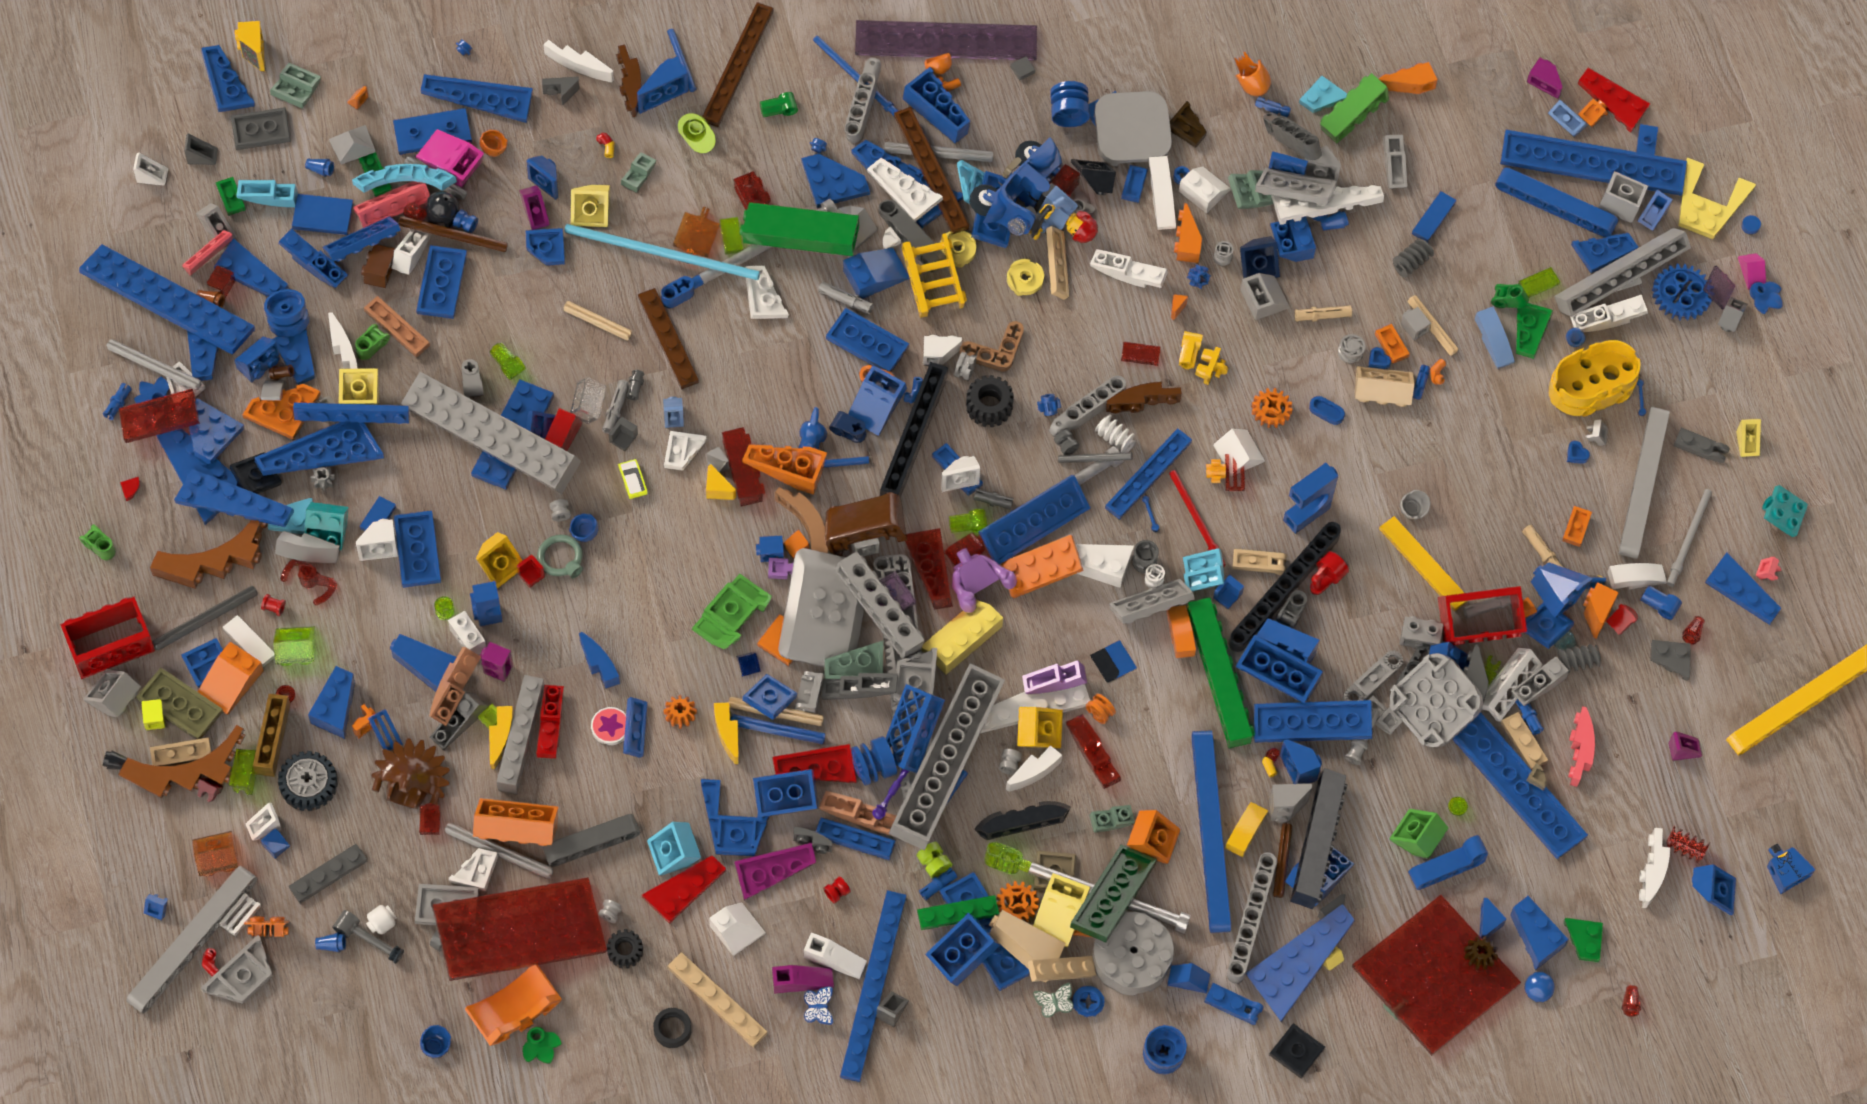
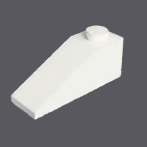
[392,229,432,275]

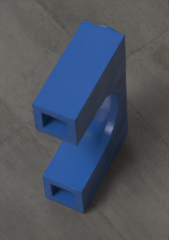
[1283,462,1338,534]

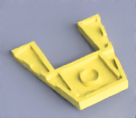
[1678,158,1756,239]

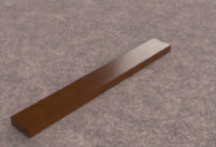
[702,2,774,127]
[894,107,969,235]

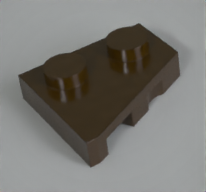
[1169,101,1207,148]

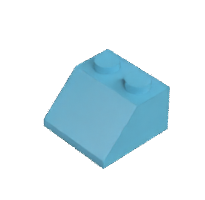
[647,822,701,875]

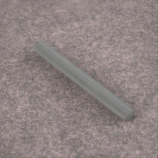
[884,142,993,162]
[106,339,202,390]
[445,822,553,879]

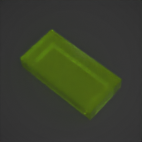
[719,217,743,255]
[1518,267,1560,298]

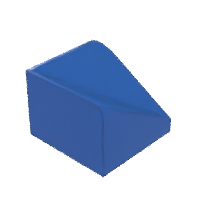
[261,828,290,859]

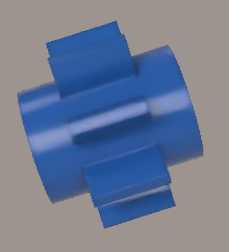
[1187,264,1211,289]
[1037,394,1061,416]

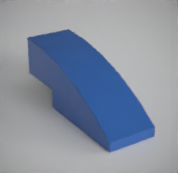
[579,632,620,689]

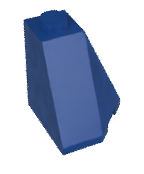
[1531,562,1592,618]

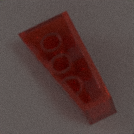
[904,528,953,610]

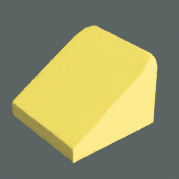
[1323,946,1344,971]

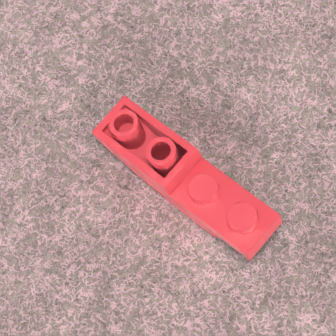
[1568,707,1595,787]

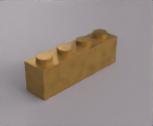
[253,694,290,777]

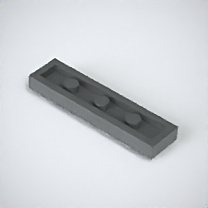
[289,844,367,904]

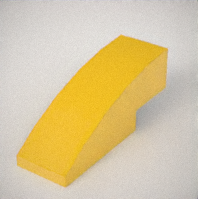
[714,703,739,764]
[489,706,514,769]
[1225,802,1268,857]

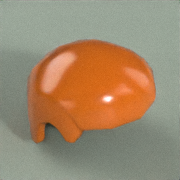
[924,53,952,75]
[479,130,508,157]

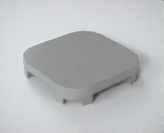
[1094,91,1172,166]
[1389,653,1483,748]

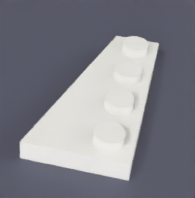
[867,158,943,222]

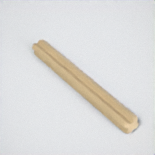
[728,697,824,726]

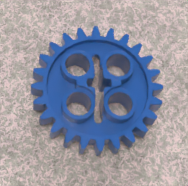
[1652,264,1713,321]

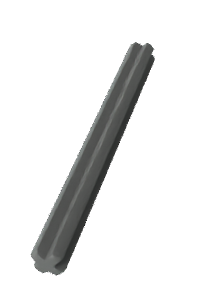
[152,586,258,650]

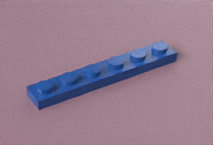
[293,403,410,424]
[1105,428,1192,520]

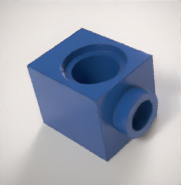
[756,536,784,562]

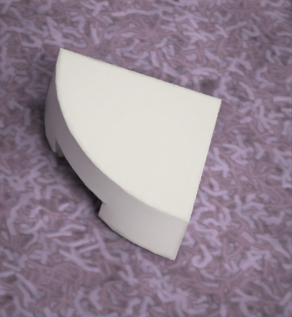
[882,227,901,249]

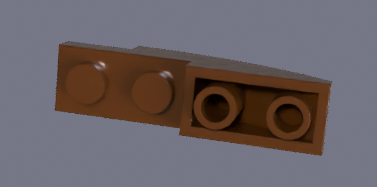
[616,44,642,118]
[1106,381,1182,414]

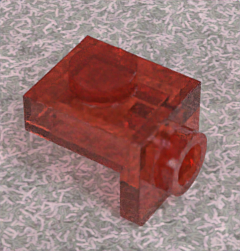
[419,803,441,835]

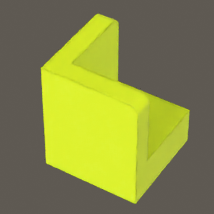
[142,699,166,730]

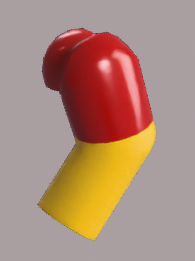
[596,132,615,158]

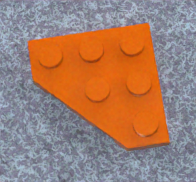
[242,384,321,440]

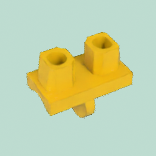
[1195,347,1229,385]

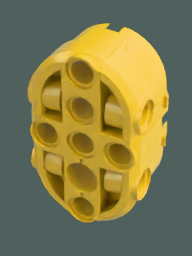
[1548,340,1641,417]

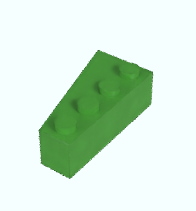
[1320,73,1389,144]

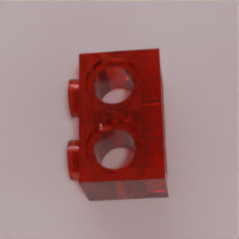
[734,171,771,210]

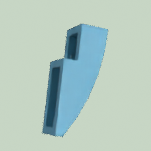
[237,180,298,208]

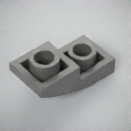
[793,827,832,854]

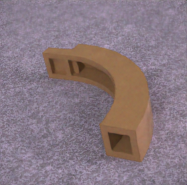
[775,487,828,553]

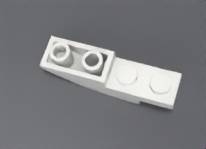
[1090,249,1168,288]
[1570,295,1648,332]
[1639,828,1670,908]

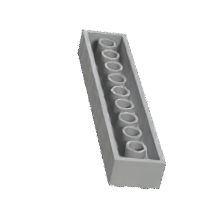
[401,372,581,494]
[889,663,1005,851]

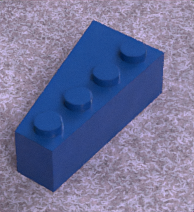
[903,67,970,144]

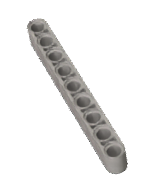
[1618,406,1670,559]
[126,866,257,1013]

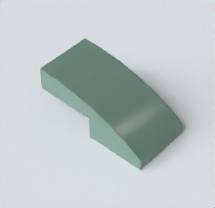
[621,152,656,193]

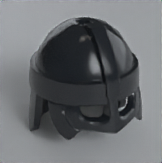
[421,192,460,228]

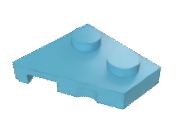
[268,498,313,534]

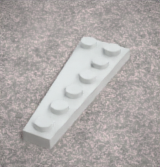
[980,684,1090,733]

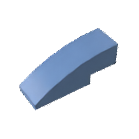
[1474,307,1515,369]

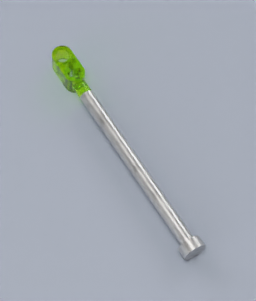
[984,842,1191,934]

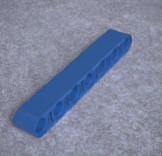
[1495,168,1618,238]

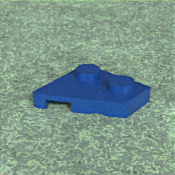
[527,411,556,439]

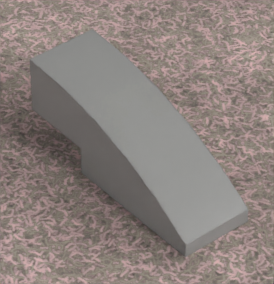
[1383,135,1407,189]
[275,531,340,563]

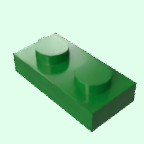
[215,177,246,216]

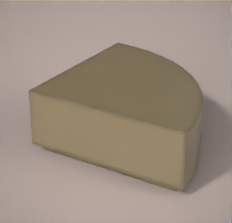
[1526,763,1547,790]

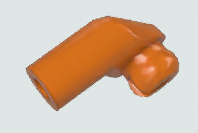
[936,76,961,92]

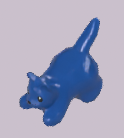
[798,407,827,450]

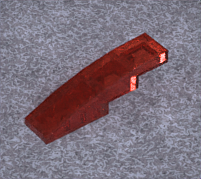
[1066,714,1121,789]

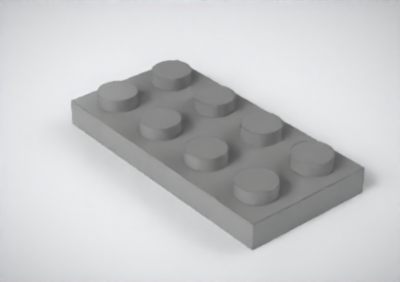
[1255,168,1337,205]
[1109,579,1194,624]

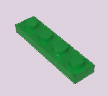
[917,895,999,930]

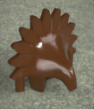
[372,738,450,810]

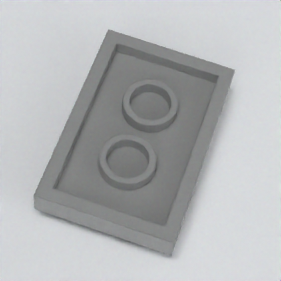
[415,884,479,928]

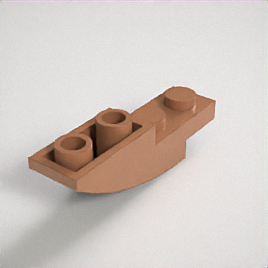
[429,647,481,726]

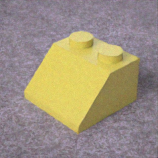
[339,369,379,405]

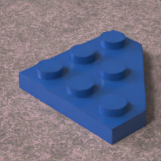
[801,154,870,208]
[186,398,244,465]

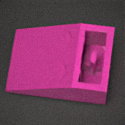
[416,129,484,188]

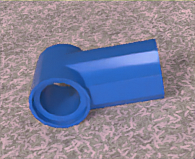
[1640,585,1682,620]

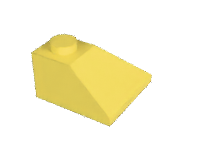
[571,185,610,227]

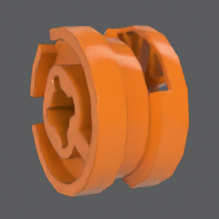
[1086,694,1116,724]

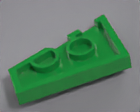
[1516,303,1553,359]

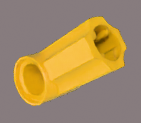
[1179,331,1203,370]

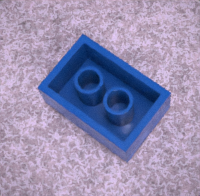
[925,913,1000,986]

